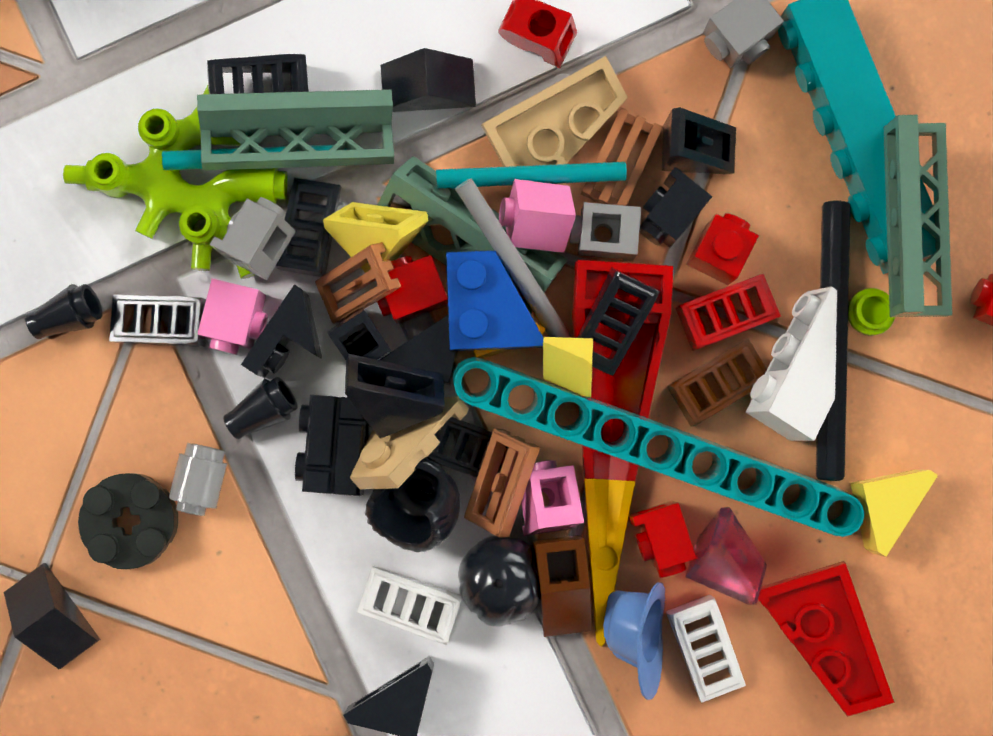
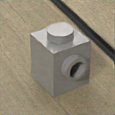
[703,0,784,68]

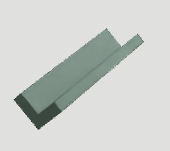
[197,90,395,170]
[884,115,952,317]
[377,156,568,314]

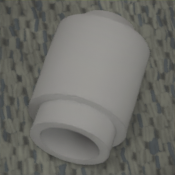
[169,443,227,516]

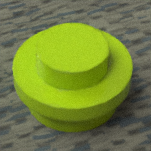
[848,288,895,336]

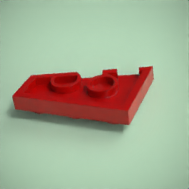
[752,561,895,717]

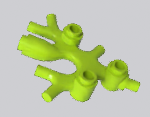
[63,85,288,279]

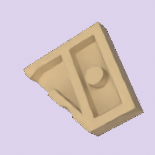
[350,396,469,490]

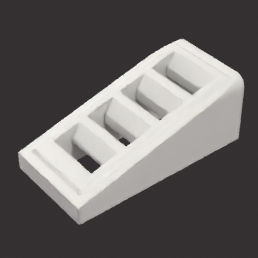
[357,566,462,645]
[666,594,746,703]

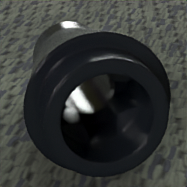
[25,284,102,339]
[223,377,298,439]

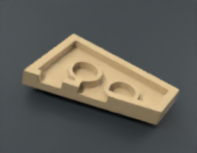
[481,56,628,167]

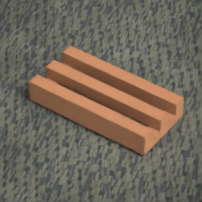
[581,107,663,206]
[315,242,401,324]
[464,429,540,538]

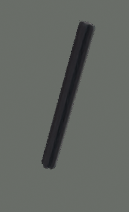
[816,200,851,481]

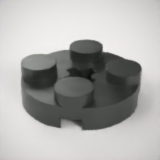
[78,473,178,569]

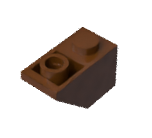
[532,535,591,637]

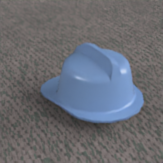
[603,582,665,700]

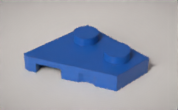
[446,251,543,351]

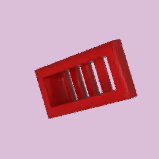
[675,273,781,351]

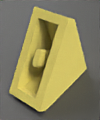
[323,202,429,273]
[850,470,938,557]

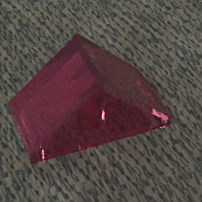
[685,507,767,605]

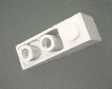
[746,286,837,441]

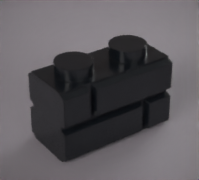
[295,395,369,496]

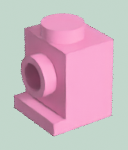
[521,460,584,536]

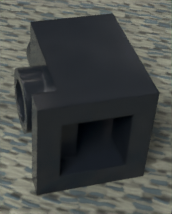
[639,167,712,248]

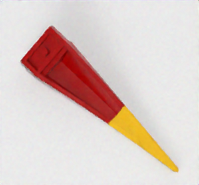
[572,260,673,647]

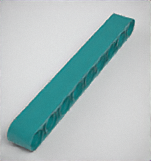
[453,357,864,537]

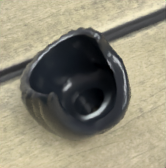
[365,458,461,553]
[458,535,541,627]

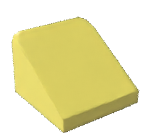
[543,337,593,397]

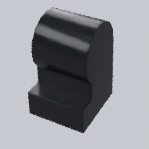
[327,308,391,360]

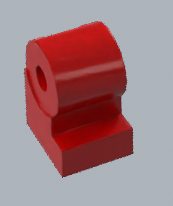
[498,0,578,68]

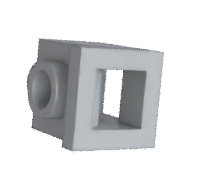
[210,197,296,280]
[570,202,641,261]

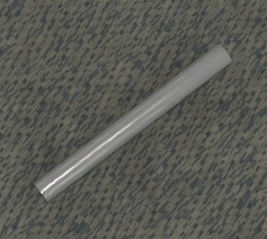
[455,178,572,338]

